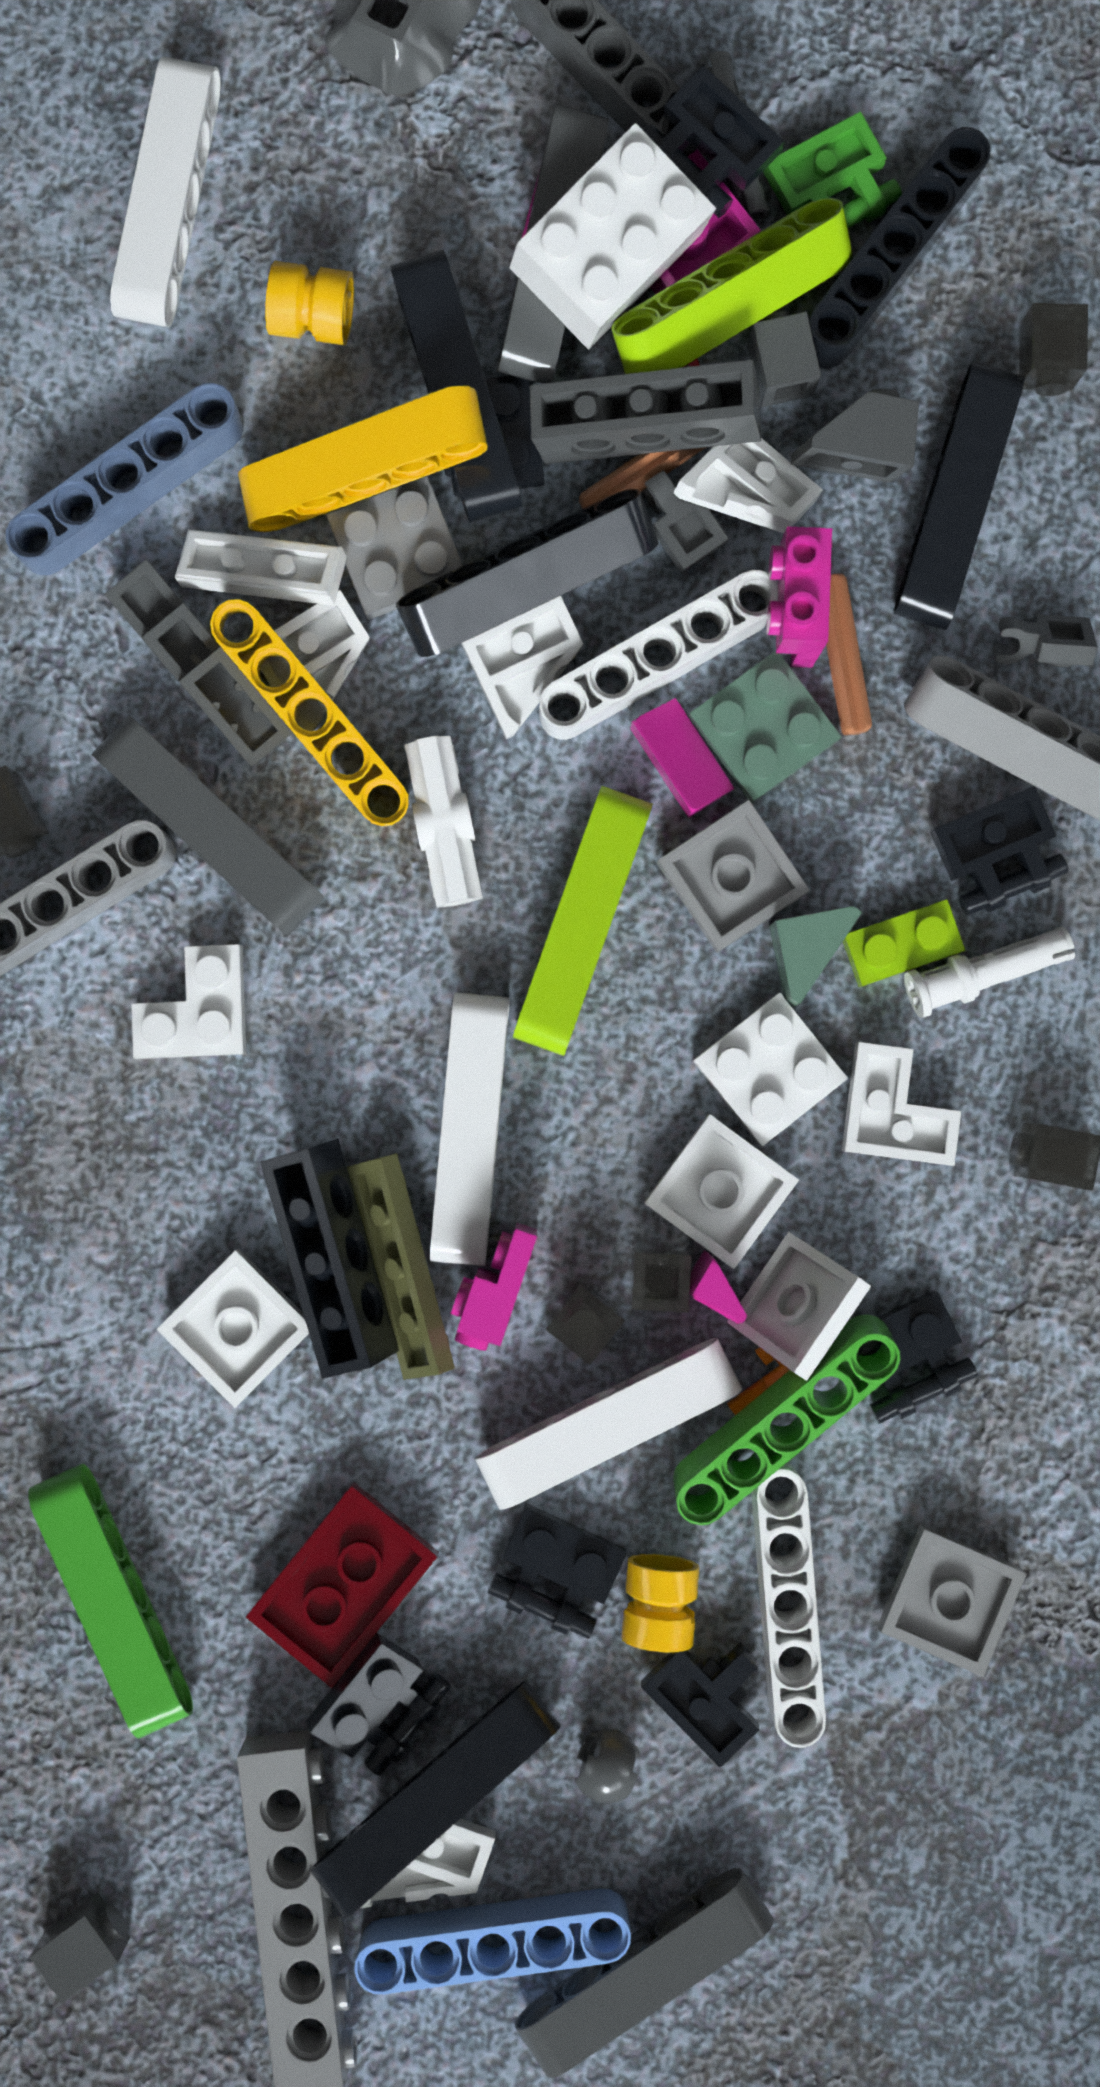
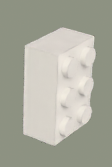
[509,123,716,350]

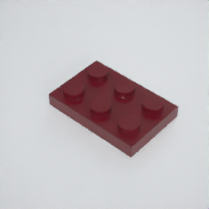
[246,1482,439,1688]

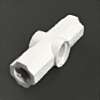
[405,736,483,908]

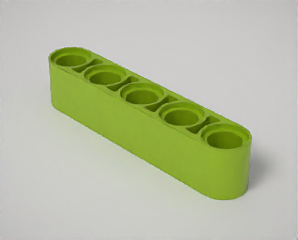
[611,198,853,374]
[512,786,653,1056]

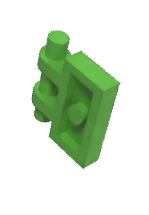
[763,111,902,228]

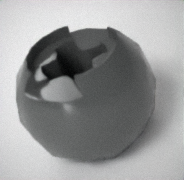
[574,1728,640,1804]

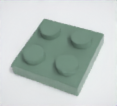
[688,651,841,804]

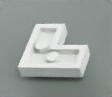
[131,944,247,1059]
[841,1042,961,1166]

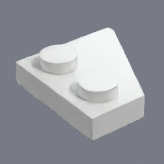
[674,438,823,533]
[260,590,370,731]
[461,596,583,739]
[361,1794,496,1908]

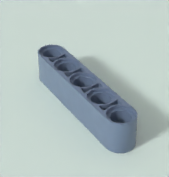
[6,383,243,576]

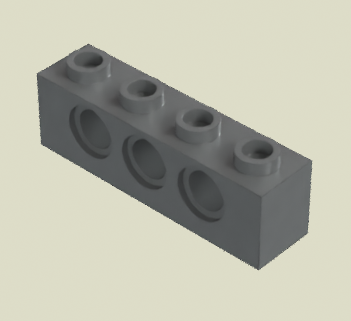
[530,360,761,464]

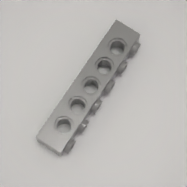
[237,1730,357,2087]

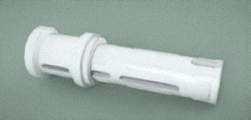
[904,926,1075,1018]

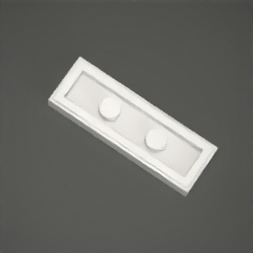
[175,529,347,606]

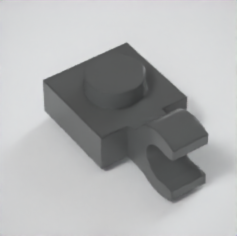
[642,471,729,574]
[992,614,1098,668]

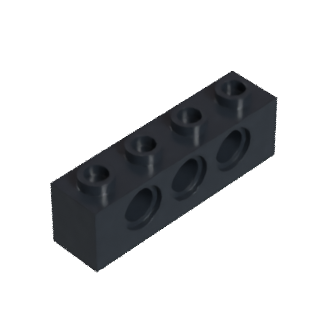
[260,1139,399,1379]

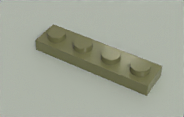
[347,1153,455,1380]

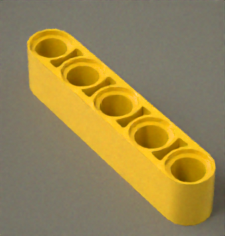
[238,386,488,532]
[210,599,409,826]

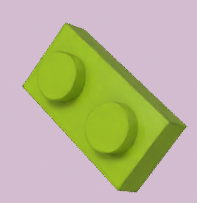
[843,899,966,988]

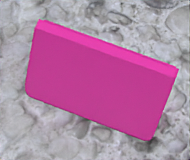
[630,698,735,819]
[684,1250,747,1324]

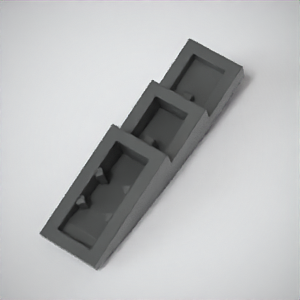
[104,559,293,767]

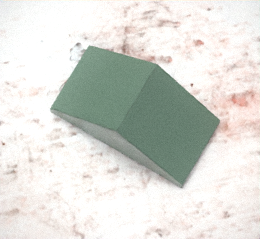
[769,906,862,1007]

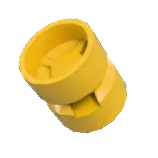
[265,260,354,345]
[621,1554,700,1652]

